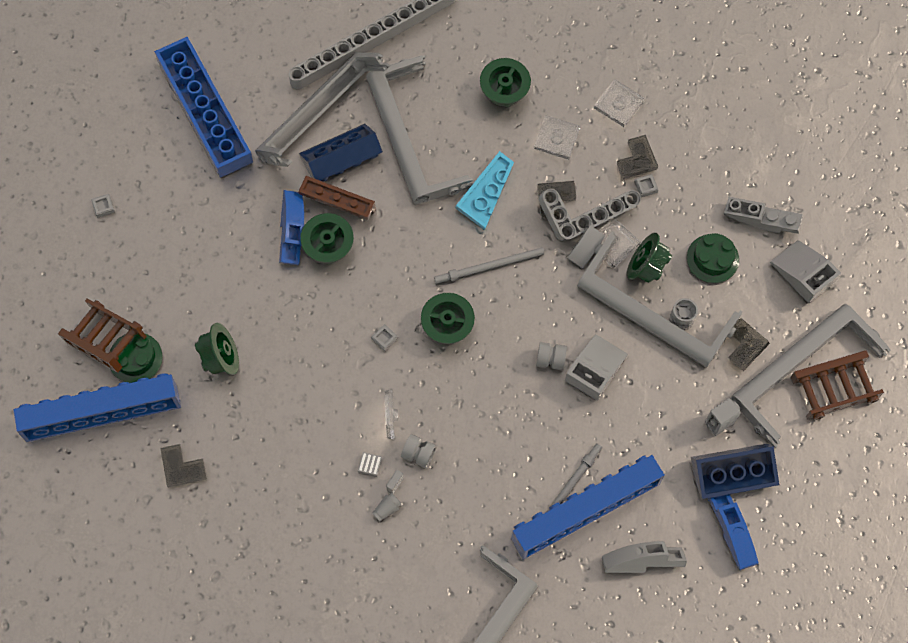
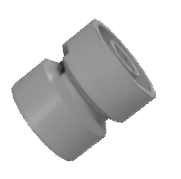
[669,298,698,330]
[536,342,567,370]
[401,434,437,468]

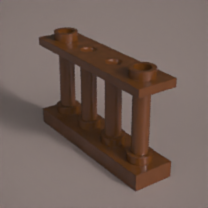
[58,298,147,373]
[790,350,884,420]

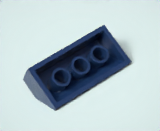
[299,124,383,182]
[691,444,780,499]

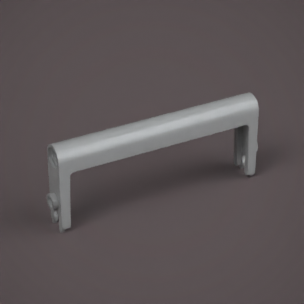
[255,52,390,167]
[366,56,474,204]
[577,231,742,368]
[731,304,891,448]
[474,545,538,643]

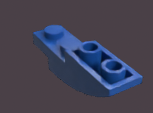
[279,190,304,266]
[708,494,759,570]

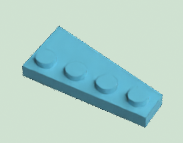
[455,151,514,230]

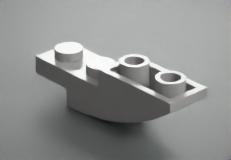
[724,197,803,234]
[602,541,687,573]

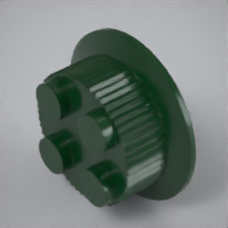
[480,58,531,107]
[301,213,354,264]
[627,232,672,283]
[687,233,739,283]
[421,293,475,344]
[195,323,239,375]
[110,334,163,383]

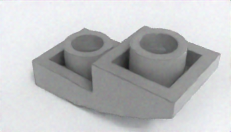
[567,225,605,268]

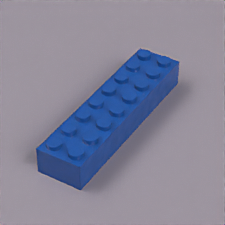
[154,36,253,178]
[13,373,181,442]
[511,455,665,560]

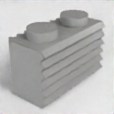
[705,398,741,436]

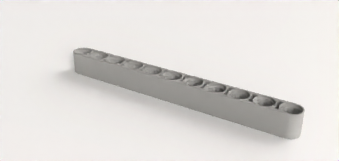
[289,0,456,89]

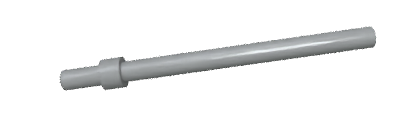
[434,247,544,284]
[545,443,602,513]

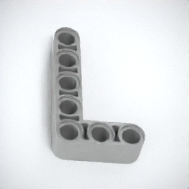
[539,189,641,241]

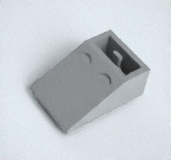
[770,240,841,303]
[565,334,628,401]

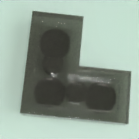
[617,134,658,179]
[537,181,576,221]
[728,318,770,372]
[160,444,207,488]

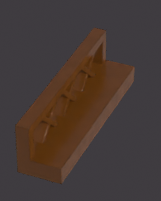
[298,176,376,220]

